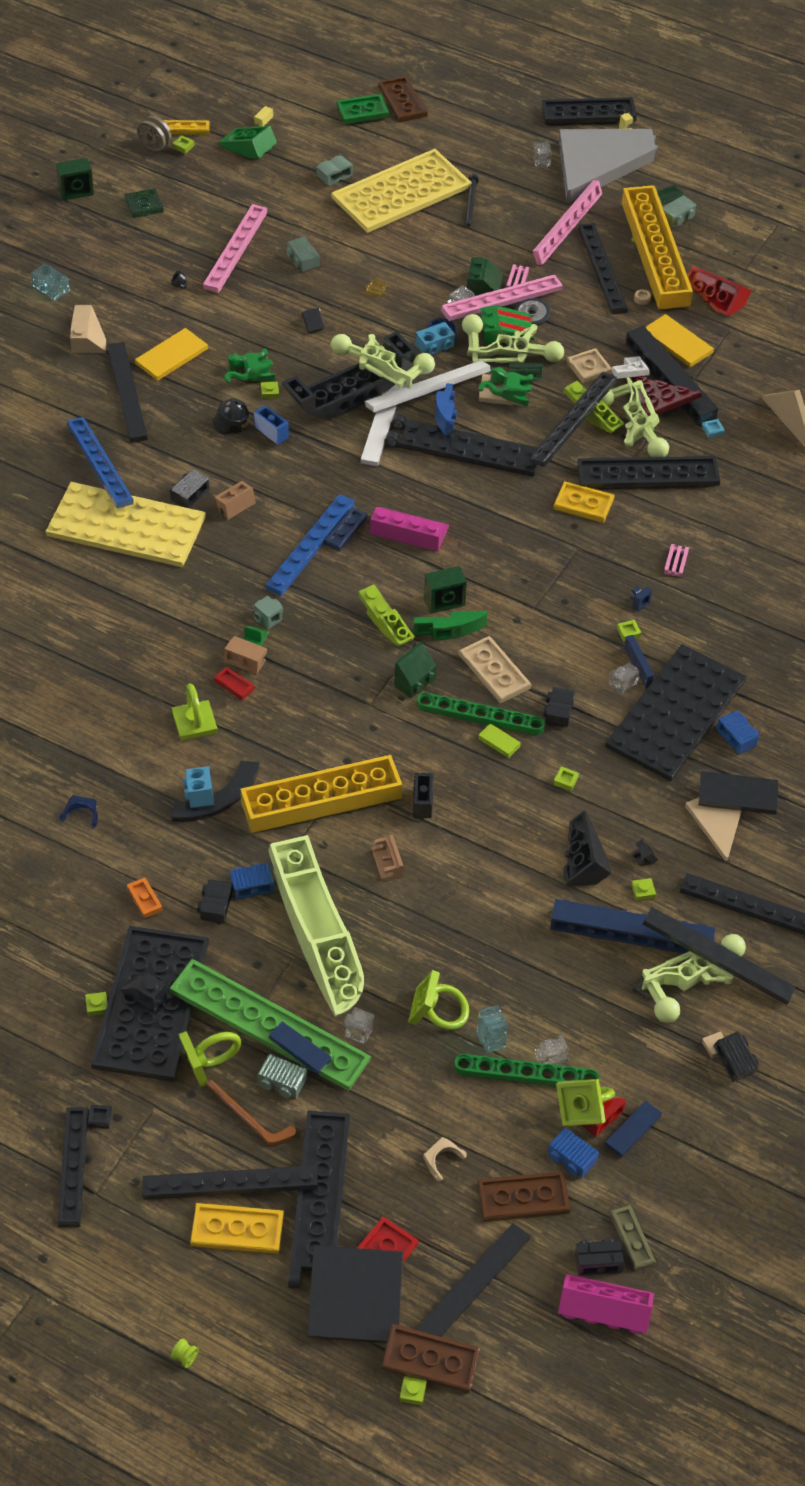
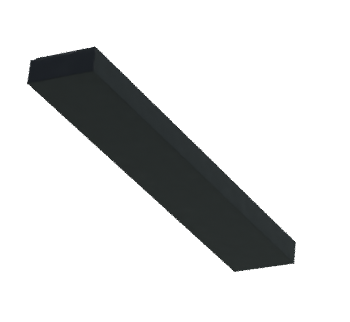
[58,1107,88,1227]

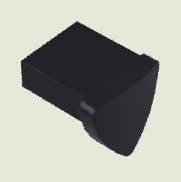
[301,308,325,333]

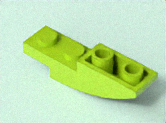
[563,381,624,433]
[358,585,415,646]

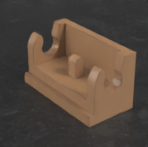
[214,481,256,520]
[224,636,267,674]
[371,834,403,882]

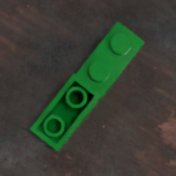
[413,611,488,641]

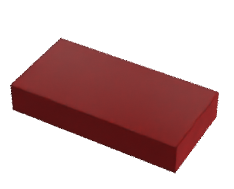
[214,667,255,701]

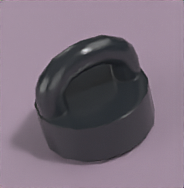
[171,271,187,289]

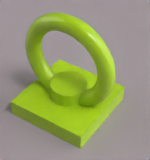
[172,683,218,741]
[408,970,469,1030]
[179,1031,241,1088]
[556,1079,615,1126]

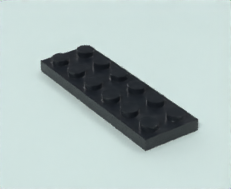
[542,97,637,124]

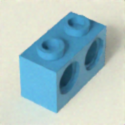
[415,322,455,355]
[183,766,214,808]

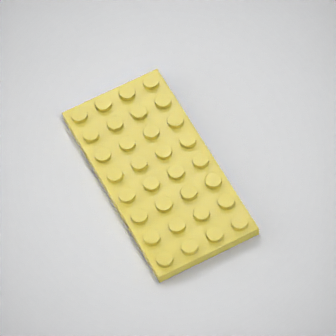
[331,149,472,233]
[46,482,206,567]

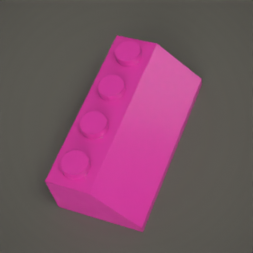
[370,507,449,552]
[558,1274,654,1334]

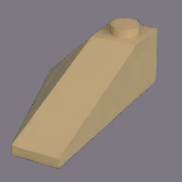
[70,305,106,353]

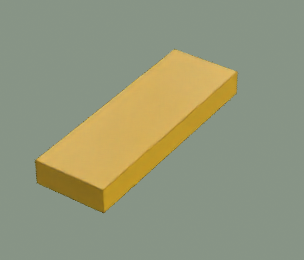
[163,120,209,135]

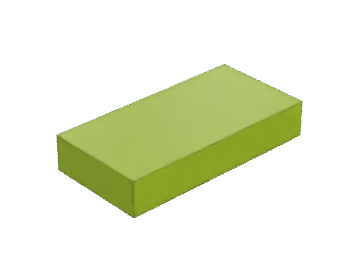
[478,724,521,758]

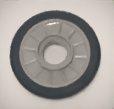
[514,298,550,326]

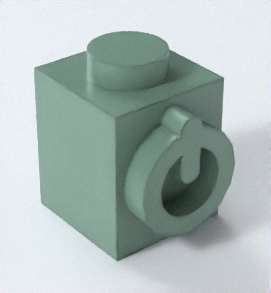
[253,596,283,629]

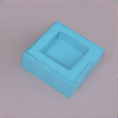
[702,419,725,438]

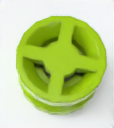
[170,1338,199,1368]

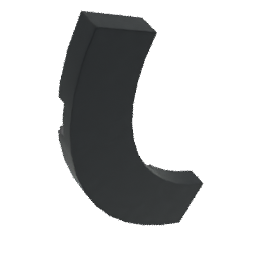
[172,760,260,822]

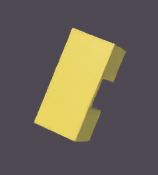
[254,106,273,126]
[619,113,633,129]

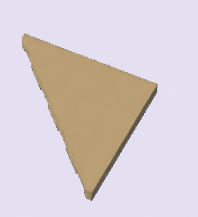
[762,390,805,447]
[685,798,741,861]

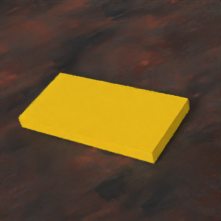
[645,314,714,368]
[135,328,208,381]
[190,1203,284,1254]

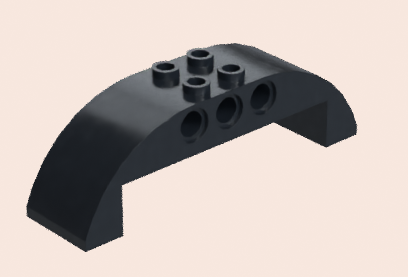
[282,331,416,418]

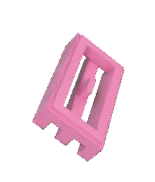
[506,264,529,288]
[664,544,689,577]

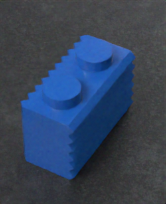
[253,405,289,445]
[716,710,759,755]
[230,863,274,900]
[548,1128,599,1178]

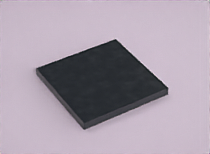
[307,1245,403,1343]

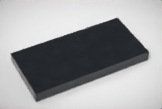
[698,771,778,815]

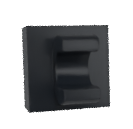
[632,839,658,866]

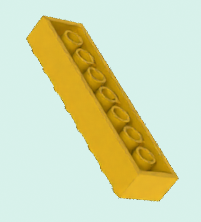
[241,755,402,833]

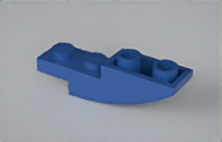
[435,383,457,436]

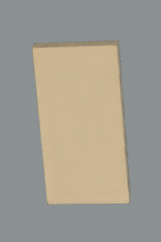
[459,636,532,703]

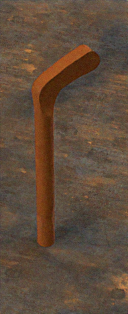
[206,1080,296,1146]

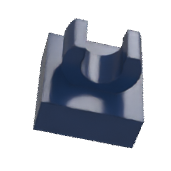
[630,586,652,611]

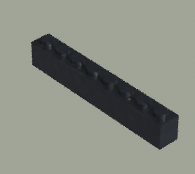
[625,326,718,427]

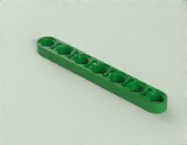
[417,693,545,735]
[454,1054,600,1087]

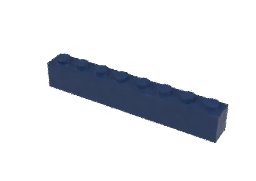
[550,899,716,954]

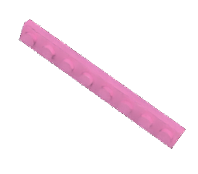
[533,180,602,265]
[203,204,267,293]
[441,275,563,321]

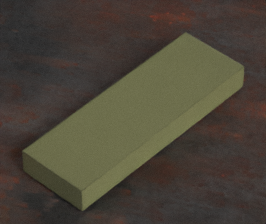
[610,1205,656,1271]

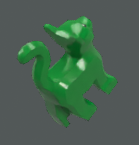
[224,349,276,383]
[478,367,533,407]

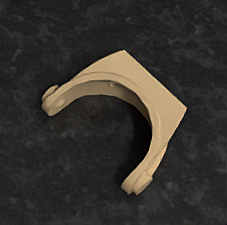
[423,1137,467,1182]

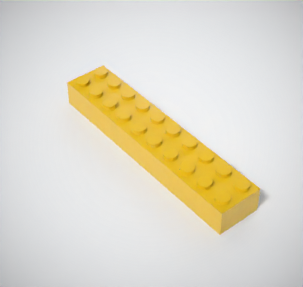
[622,185,693,309]

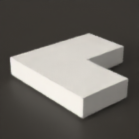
[612,356,649,379]

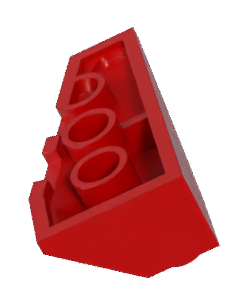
[687,265,752,317]

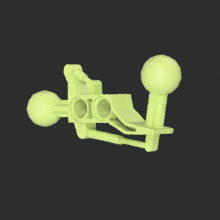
[462,314,564,365]
[330,334,435,389]
[602,377,669,457]
[642,934,746,1023]

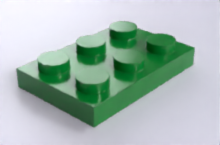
[336,94,389,124]

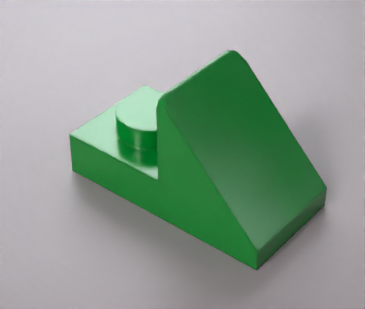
[243,626,269,646]

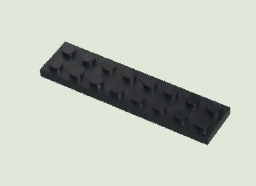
[577,456,720,488]

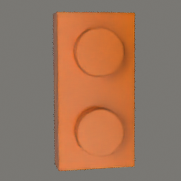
[127,877,163,919]

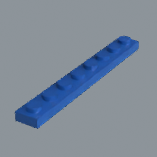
[67,417,133,508]
[266,494,355,596]

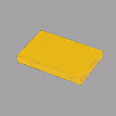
[553,481,615,523]

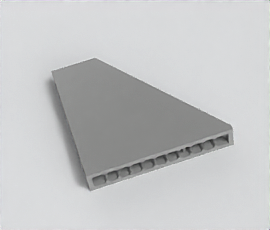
[559,129,658,202]

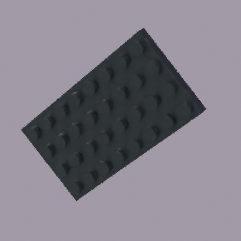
[605,644,747,781]
[91,926,209,1081]

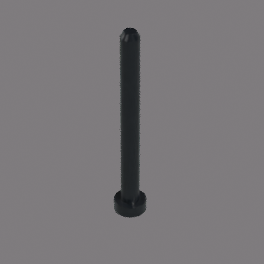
[465,174,479,227]

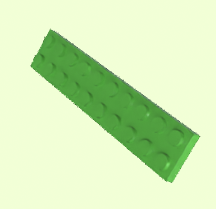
[170,959,371,1091]

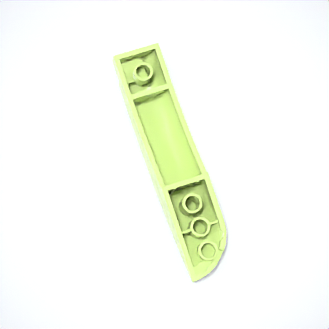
[268,835,364,1017]

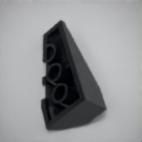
[563,810,611,886]

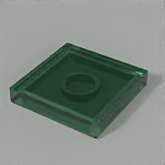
[124,188,164,218]

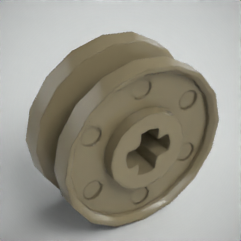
[137,115,172,151]

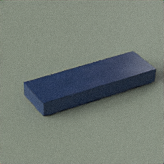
[324,507,368,552]
[625,635,654,689]
[269,1021,331,1075]
[605,1100,662,1158]

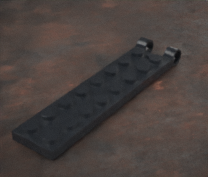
[384,414,538,477]
[288,1110,350,1289]

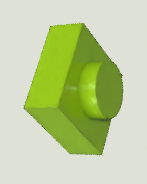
[172,135,194,154]
[261,382,279,399]
[617,620,641,642]
[553,767,579,791]
[631,878,656,901]
[85,992,107,1016]
[400,1376,427,1406]

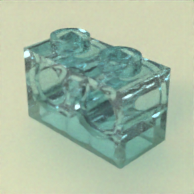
[31,263,70,300]
[477,1005,508,1053]

